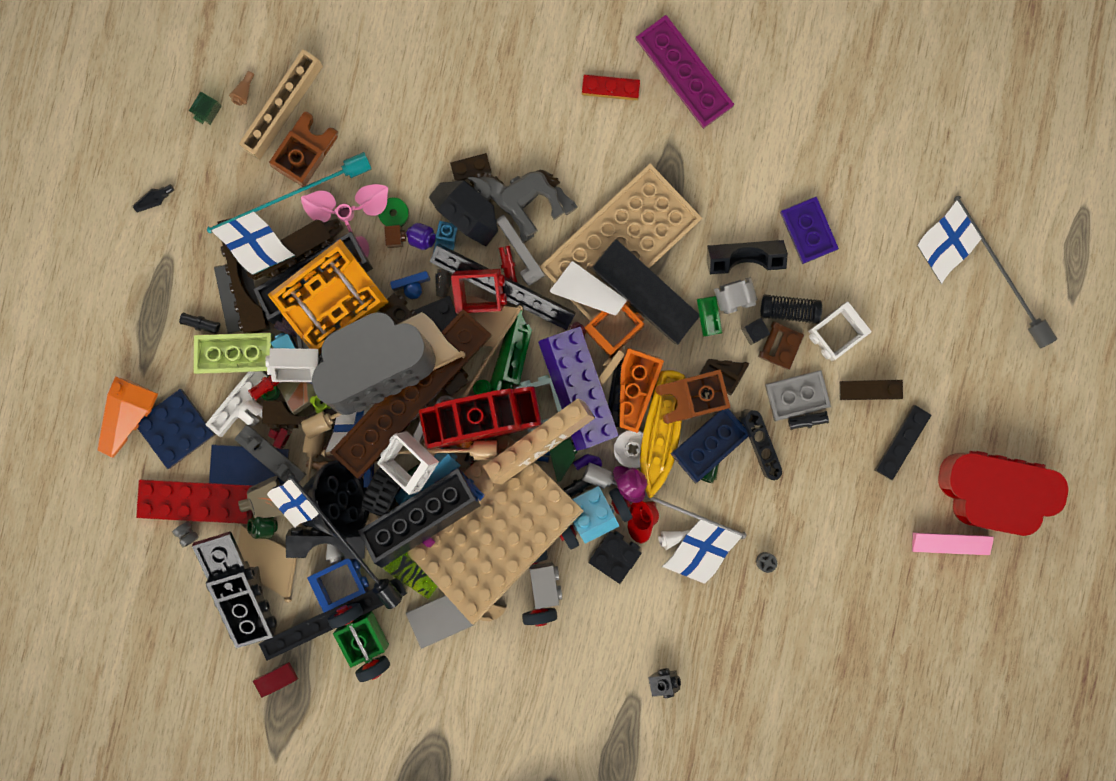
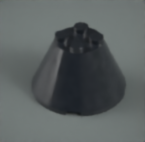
[303,460,369,539]

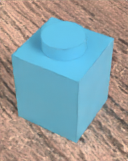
[271,333,298,349]

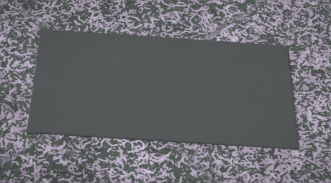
[214,265,259,334]

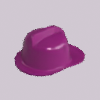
[613,466,647,503]

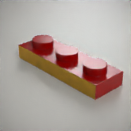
[582,75,640,100]

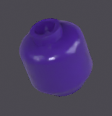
[406,223,436,250]

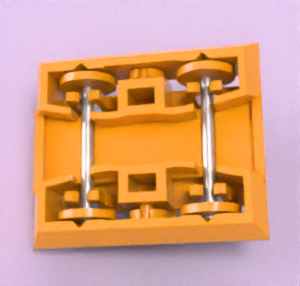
[268,239,389,355]

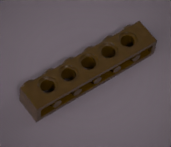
[379,293,469,396]

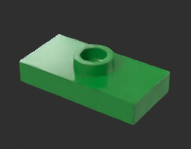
[697,296,722,337]

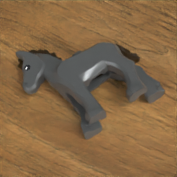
[468,169,578,244]

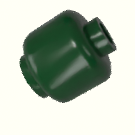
[247,515,278,539]

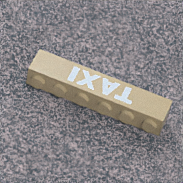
[483,399,595,485]

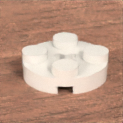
[614,430,643,468]

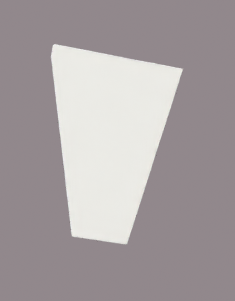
[550,261,627,316]

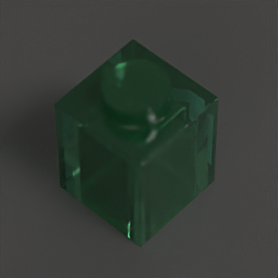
[189,91,222,125]

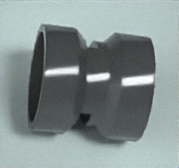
[172,521,199,548]

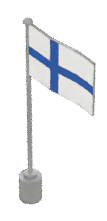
[582,462,747,583]

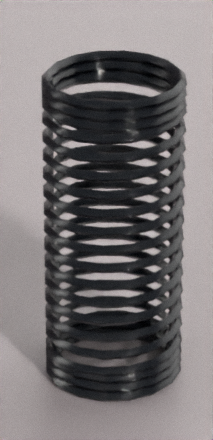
[760,294,822,324]

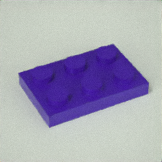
[780,196,839,264]

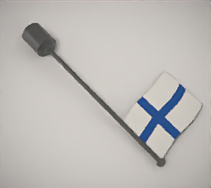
[917,196,1058,349]

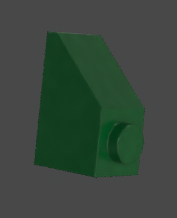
[550,439,578,482]

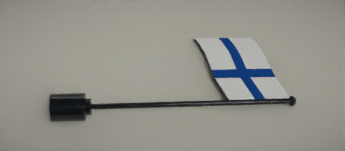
[267,473,402,609]

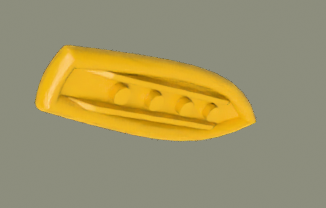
[640,370,685,498]

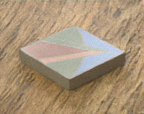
[277,382,316,415]

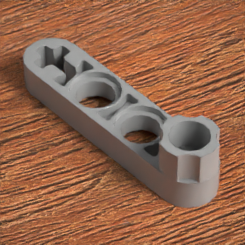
[496,215,545,286]

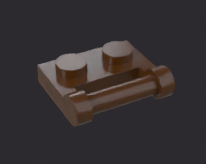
[758,321,804,370]

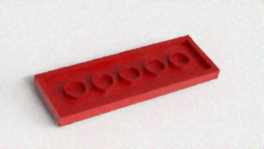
[136,479,253,524]

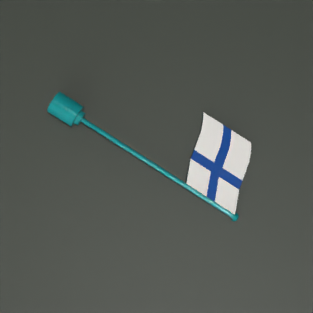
[207,152,372,275]

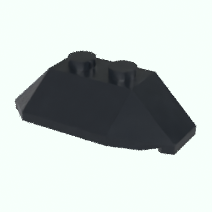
[429,180,498,246]

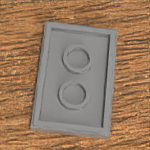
[765,370,831,421]
[406,595,474,649]

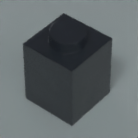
[741,318,770,345]

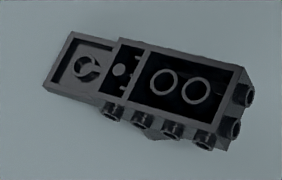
[192,531,277,649]

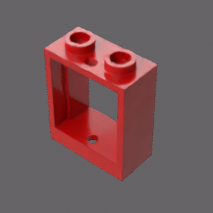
[451,269,507,314]

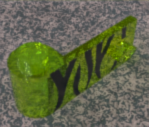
[383,552,438,599]

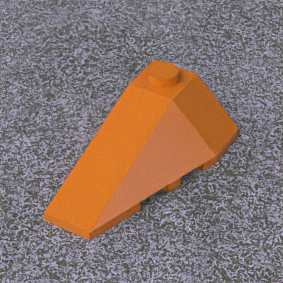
[619,348,664,433]
[97,376,158,458]

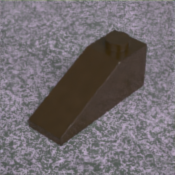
[839,380,903,400]

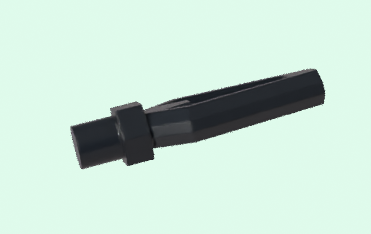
[133,184,175,213]

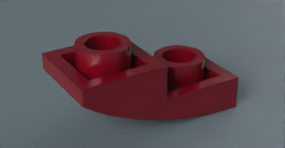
[253,662,299,698]

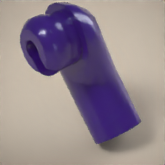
[573,454,602,470]

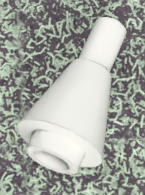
[658,529,691,550]
[326,544,344,564]

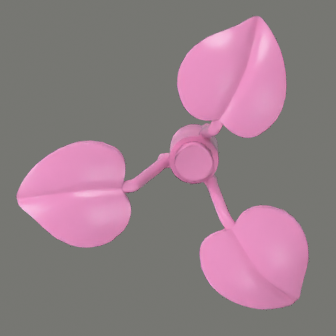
[301,184,388,258]

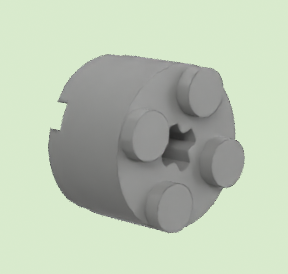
[714,277,758,314]

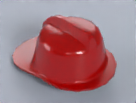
[627,501,659,543]

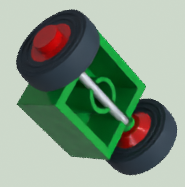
[328,603,390,682]

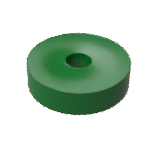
[378,197,409,227]

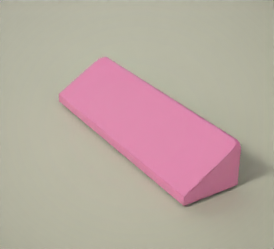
[912,532,994,555]

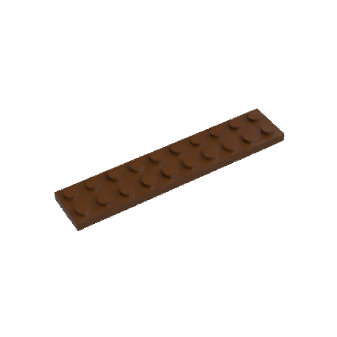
[330,309,492,479]

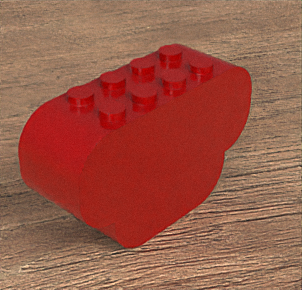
[419,386,542,450]
[938,451,1069,536]

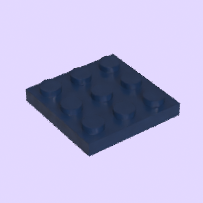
[137,389,216,469]

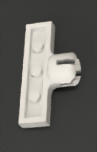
[205,371,268,437]

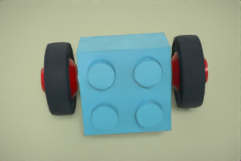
[559,486,633,550]

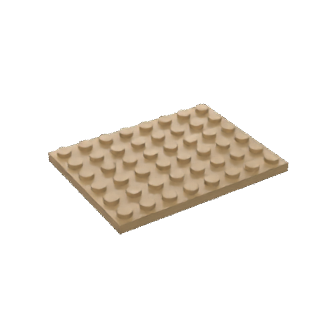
[407,434,584,624]

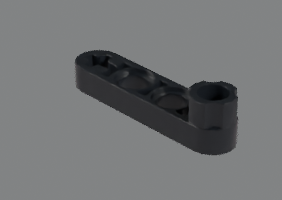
[739,409,782,480]

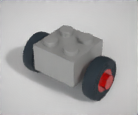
[522,550,562,627]

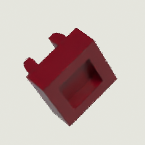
[268,428,292,449]

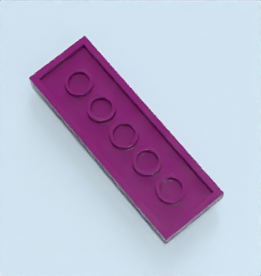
[635,15,735,129]

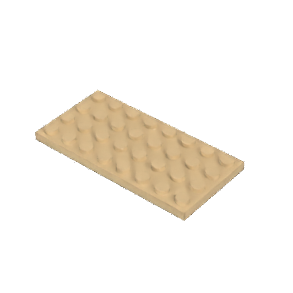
[540,164,702,322]

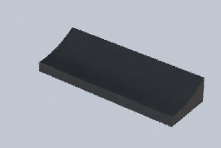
[253,232,374,326]
[590,239,700,345]
[358,469,481,568]

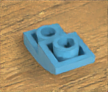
[433,221,458,253]

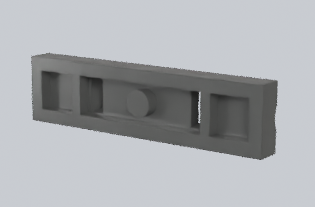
[234,425,306,483]

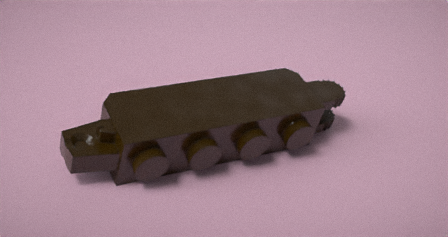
[246,218,344,280]

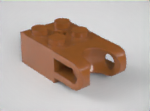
[269,111,338,187]
[655,370,731,424]

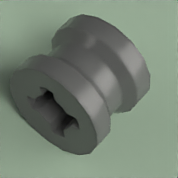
[756,552,778,573]

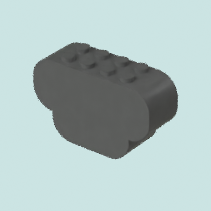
[312,312,436,415]

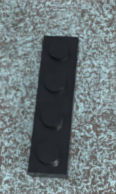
[874,405,932,481]

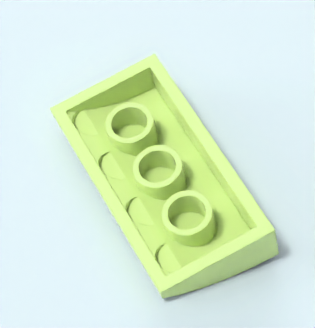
[194,333,274,374]

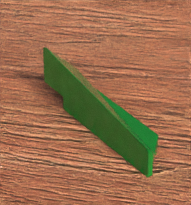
[490,311,532,391]

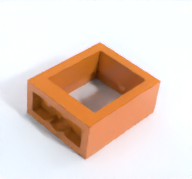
[584,301,644,358]

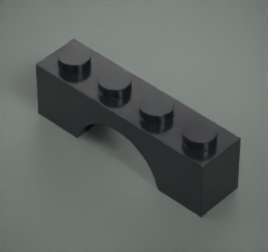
[707,240,788,275]
[286,527,367,559]

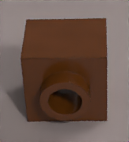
[384,225,406,248]

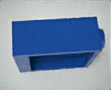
[307,559,369,613]

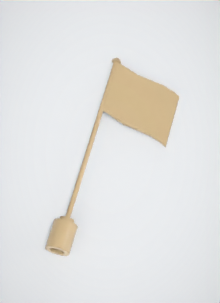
[422,295,523,456]
[301,312,465,439]
[238,432,326,603]

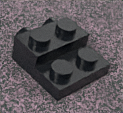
[588,530,642,584]

